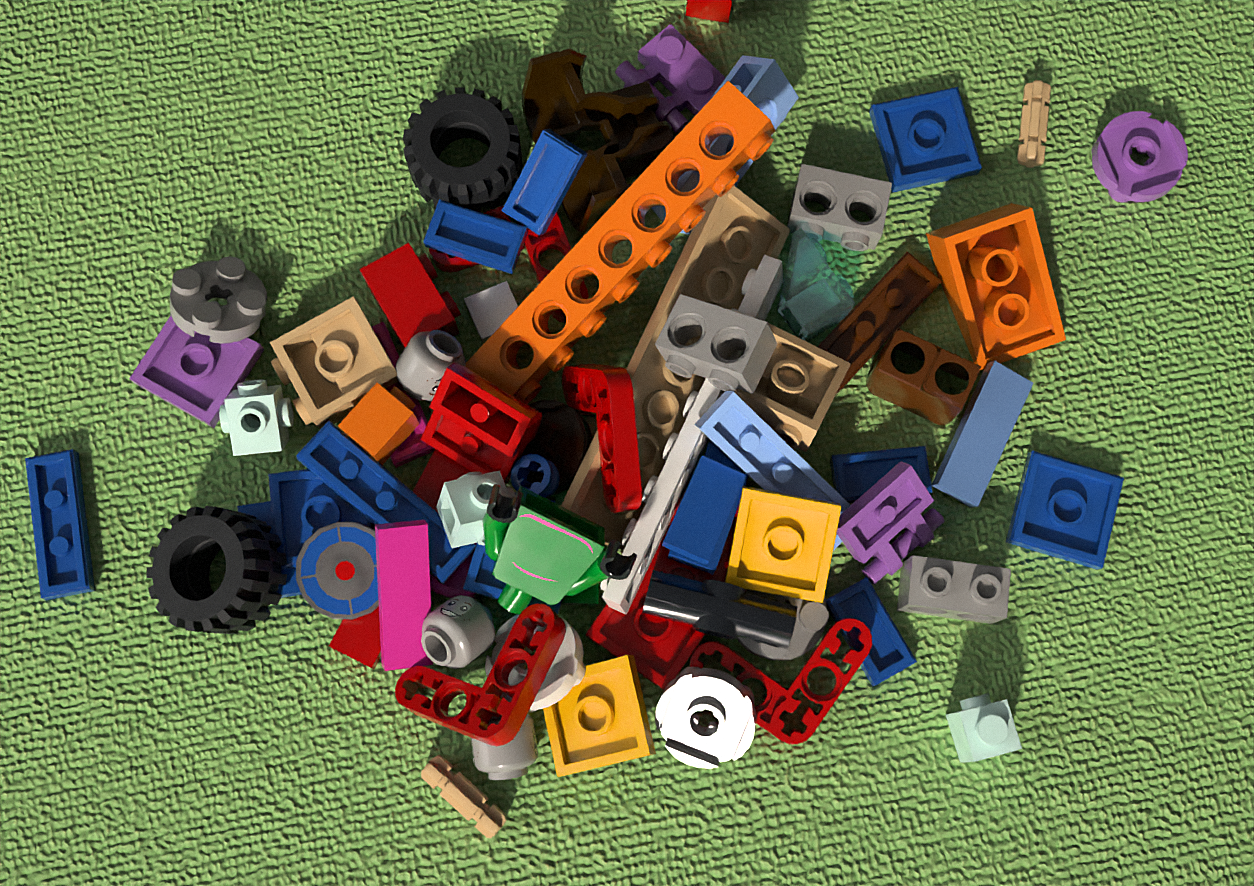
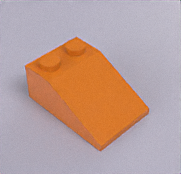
[926,203,1066,371]

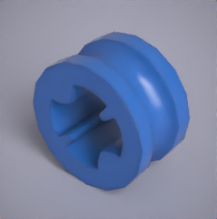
[510,454,560,499]

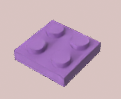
[129,316,265,428]

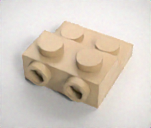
[270,296,399,429]
[735,323,851,452]

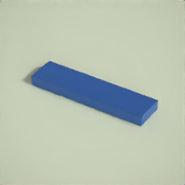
[296,421,476,584]

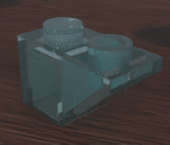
[777,228,855,342]

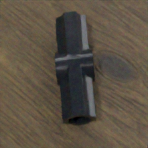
[642,570,798,649]

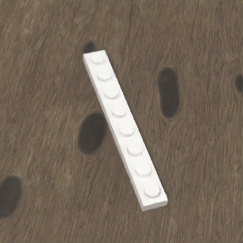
[600,255,783,615]

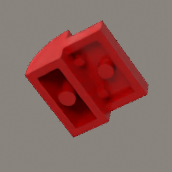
[420,362,542,485]

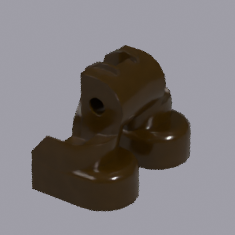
[522,49,675,232]

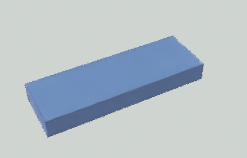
[931,360,1033,508]

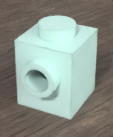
[946,693,1022,763]

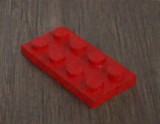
[585,491,739,690]

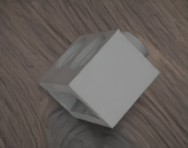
[787,164,892,251]
[655,294,778,394]
[897,555,1011,624]

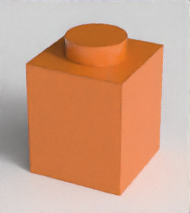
[338,383,420,465]

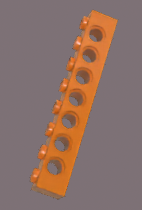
[465,81,776,404]

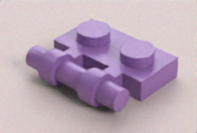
[615,24,725,135]
[837,461,945,584]

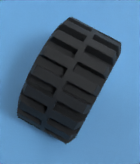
[403,87,522,213]
[147,506,287,634]

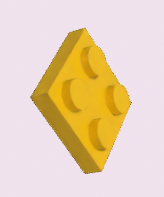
[725,486,842,603]
[543,655,656,777]

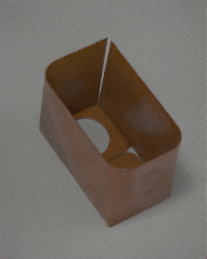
[866,328,981,425]

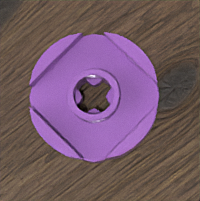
[1091,111,1188,203]

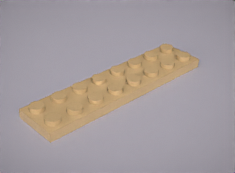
[561,186,790,553]

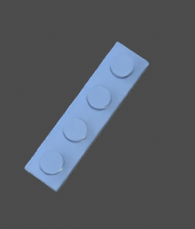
[694,390,851,551]

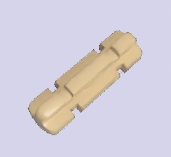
[1017,80,1051,168]
[421,755,508,838]

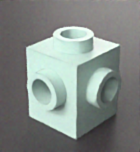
[219,379,294,456]
[436,470,516,548]

